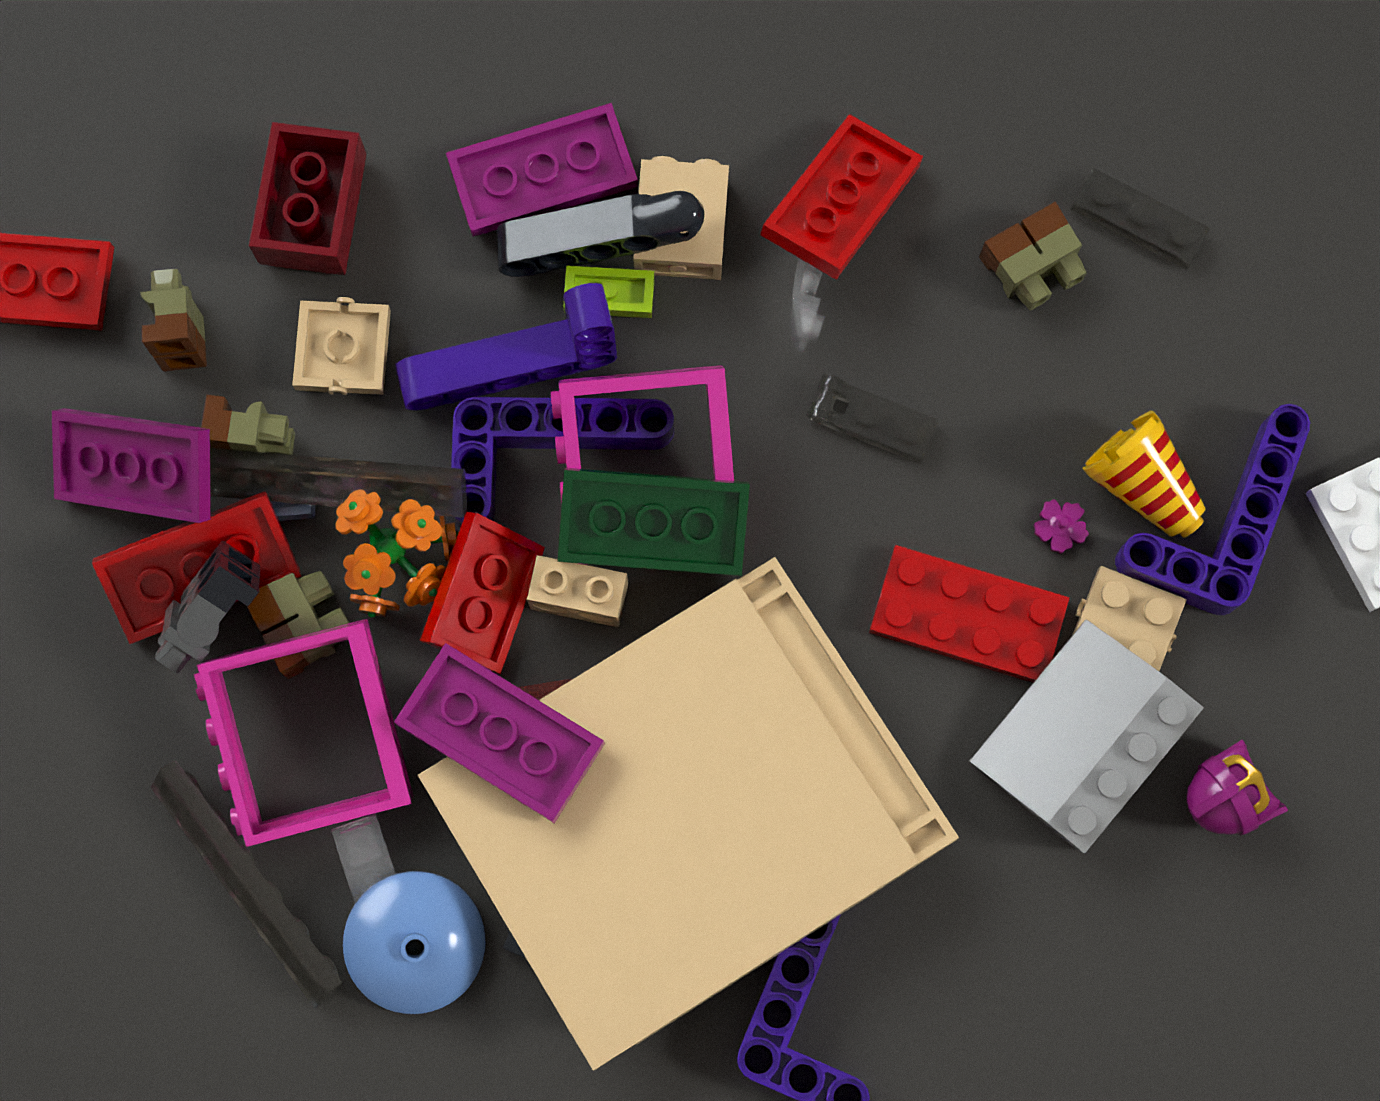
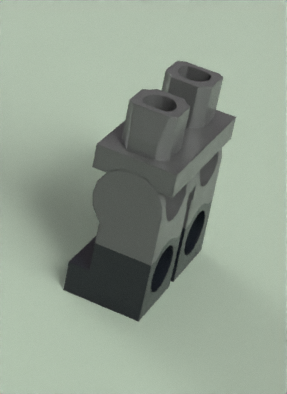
[155,540,260,674]

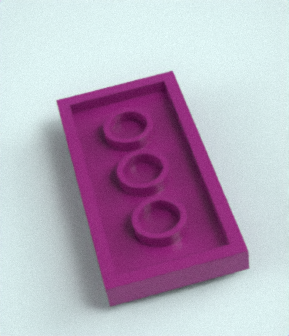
[446,103,638,237]
[52,408,211,523]
[394,643,605,824]

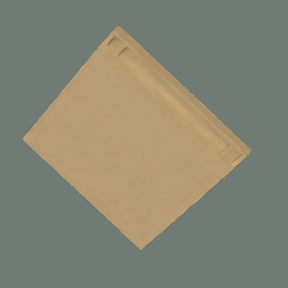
[418,557,959,1071]

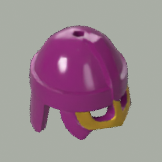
[1186,740,1288,836]

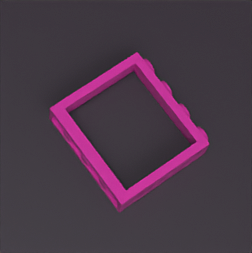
[551,365,734,565]
[194,619,414,847]

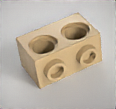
[527,555,628,627]

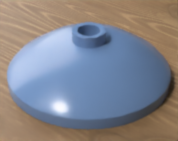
[343,871,485,1014]

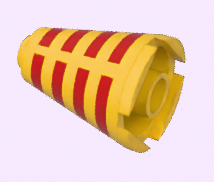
[1082,411,1206,538]

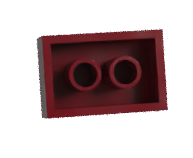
[249,122,367,275]

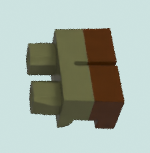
[979,202,1087,311]
[140,269,207,371]
[201,394,295,466]
[247,571,349,679]

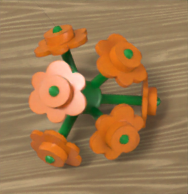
[336,489,459,618]

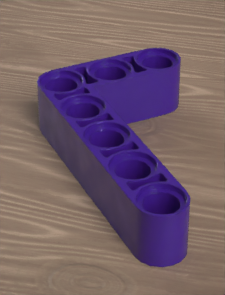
[396,283,617,411]
[450,397,674,528]
[1115,404,1310,615]
[737,915,870,1101]

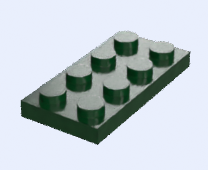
[557,468,750,576]

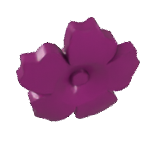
[1033,499,1089,554]

